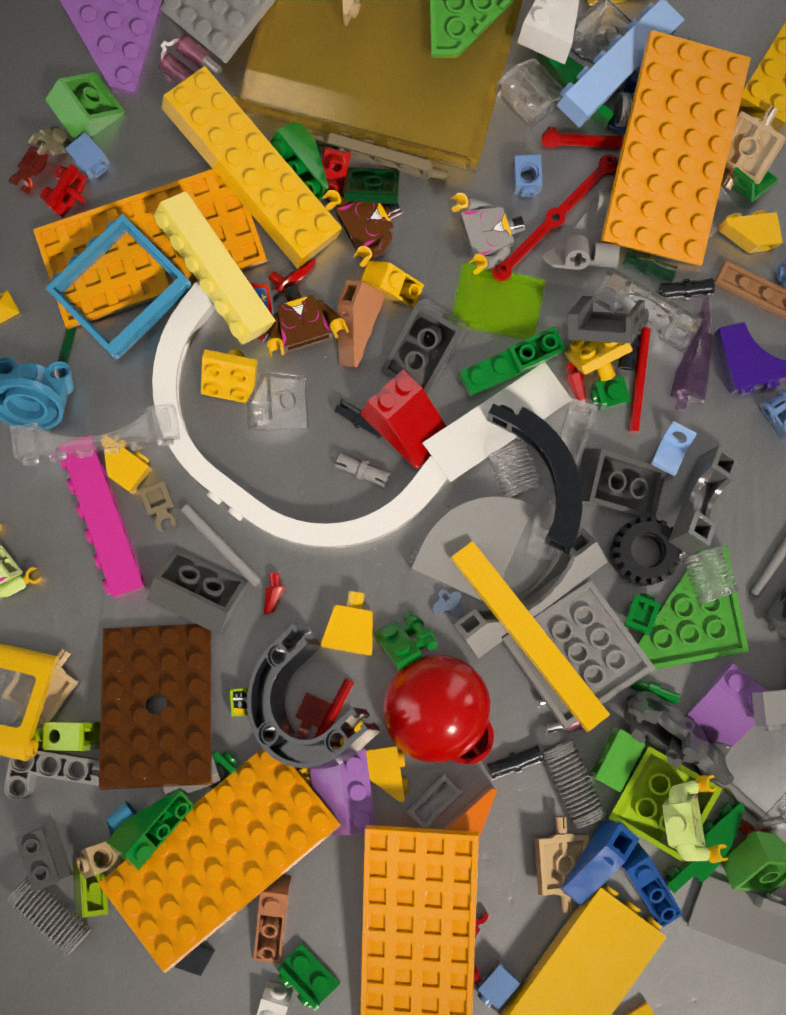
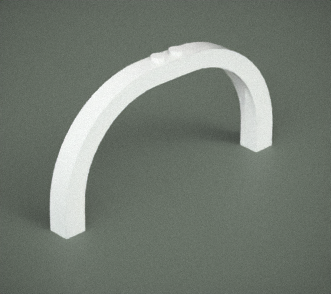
[152,280,448,549]

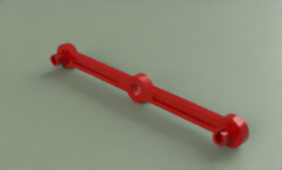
[542,126,625,149]
[492,154,618,283]

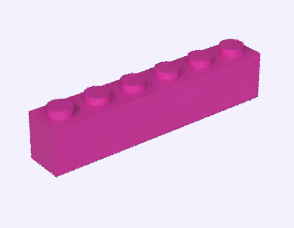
[58,435,147,599]

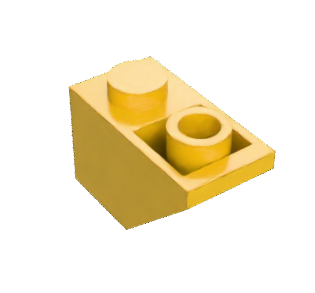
[718,210,783,253]
[361,261,424,309]
[102,434,152,494]
[366,745,409,802]

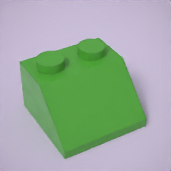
[45,71,125,140]
[588,728,646,793]
[721,831,786,894]

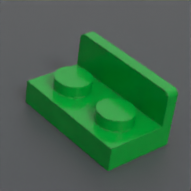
[277,942,340,1011]

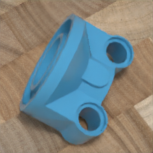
[0,357,74,431]

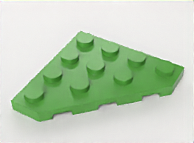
[430,0,514,58]
[637,546,749,669]

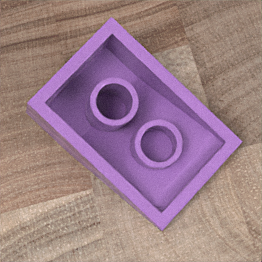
[685,663,767,747]

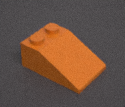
[443,785,497,837]

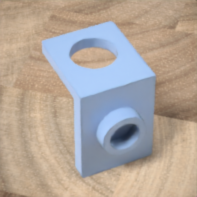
[651,421,697,476]

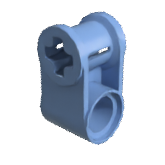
[760,389,786,442]

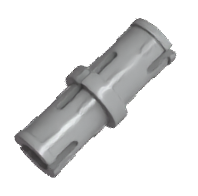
[335,452,391,487]

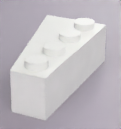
[517,0,579,64]

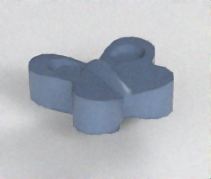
[432,589,463,617]

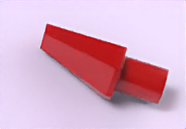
[565,362,586,406]
[263,573,286,615]

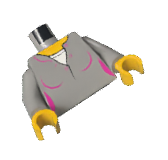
[450,192,525,275]

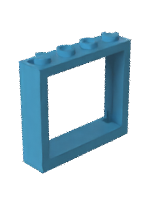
[45,214,192,361]

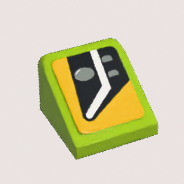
[230,688,248,716]

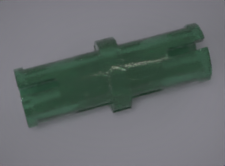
[622,249,678,283]

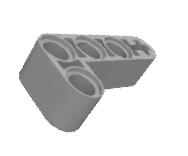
[4,749,99,800]

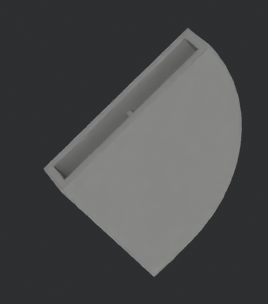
[409,496,534,603]

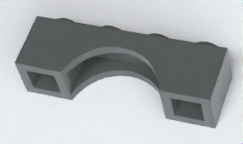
[669,445,740,555]

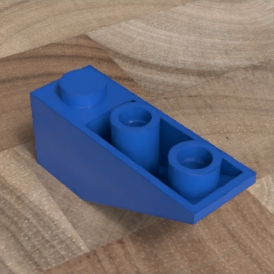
[560,820,639,906]
[621,842,683,929]

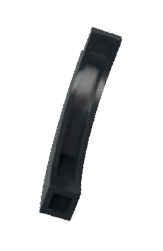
[487,403,583,555]

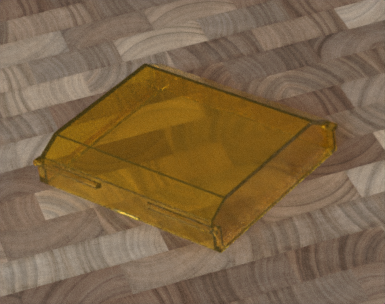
[233,0,523,173]

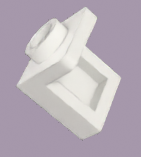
[257,981,293,1015]

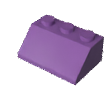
[310,747,375,835]

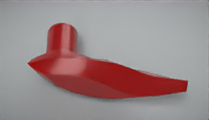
[268,259,316,291]

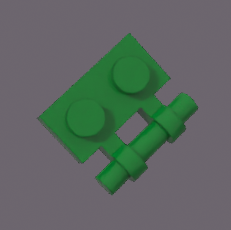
[373,611,438,671]

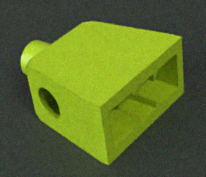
[34,721,100,751]

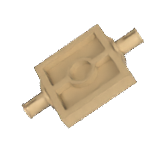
[721,104,786,190]
[2,648,79,728]
[534,816,589,913]

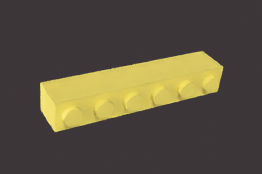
[153,191,276,345]

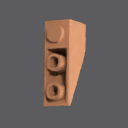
[337,280,385,368]
[253,875,292,964]

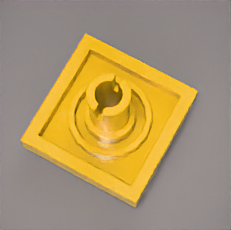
[564,340,633,381]
[201,349,258,404]

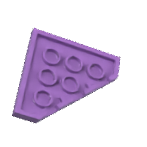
[59,0,164,96]

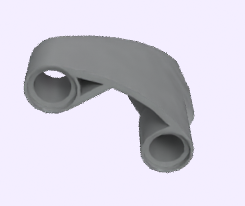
[542,191,620,270]

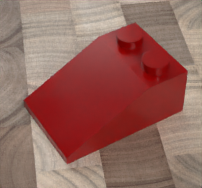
[360,369,447,470]

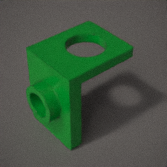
[733,167,777,203]
[210,750,238,789]

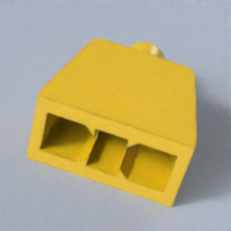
[321,591,373,656]

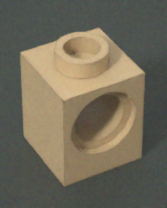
[76,841,123,879]

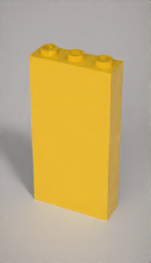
[500,883,666,1015]

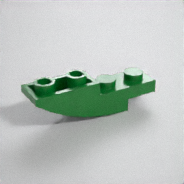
[458,326,567,397]
[664,801,744,894]

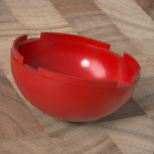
[383,654,491,763]

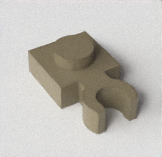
[28,126,72,156]
[139,481,177,532]

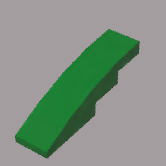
[537,52,615,130]

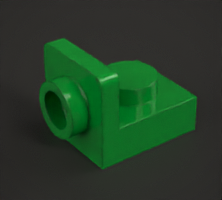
[590,376,631,410]
[624,593,661,635]

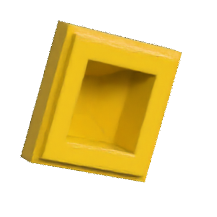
[0,290,20,324]

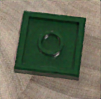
[344,167,400,204]

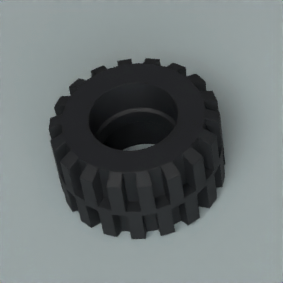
[610,516,682,586]

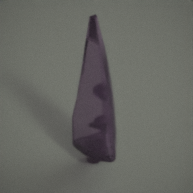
[670,297,712,411]

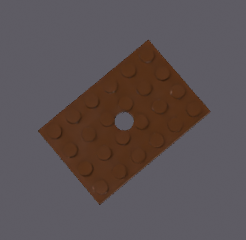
[99,624,212,790]

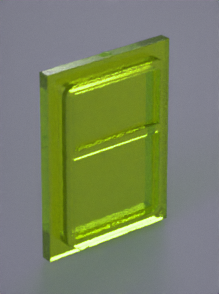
[453,263,546,340]

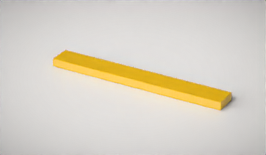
[450,541,610,732]

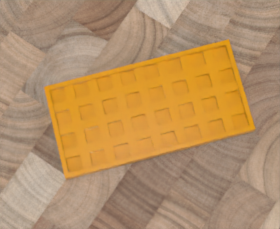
[600,30,751,266]
[33,169,267,329]
[98,748,341,973]
[360,825,479,1015]

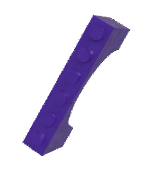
[714,322,786,396]

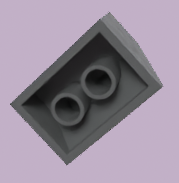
[147,546,248,635]

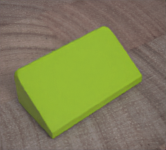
[73,859,109,918]

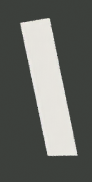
[423,363,572,482]

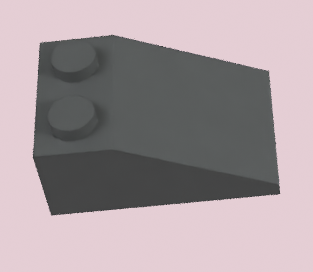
[381,298,470,395]
[579,448,666,518]

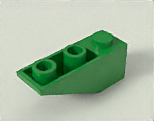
[270,120,329,202]
[106,789,194,870]

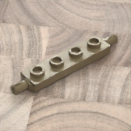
[311,132,448,182]

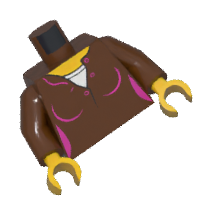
[322,190,402,267]
[267,285,349,357]

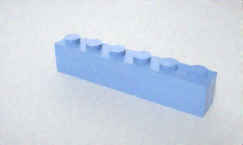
[557,0,685,128]

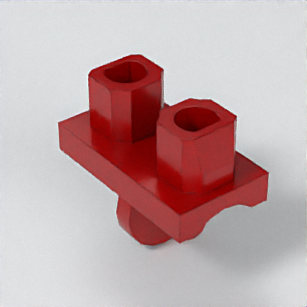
[322,147,351,194]
[40,164,88,218]

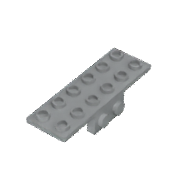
[687,876,786,965]

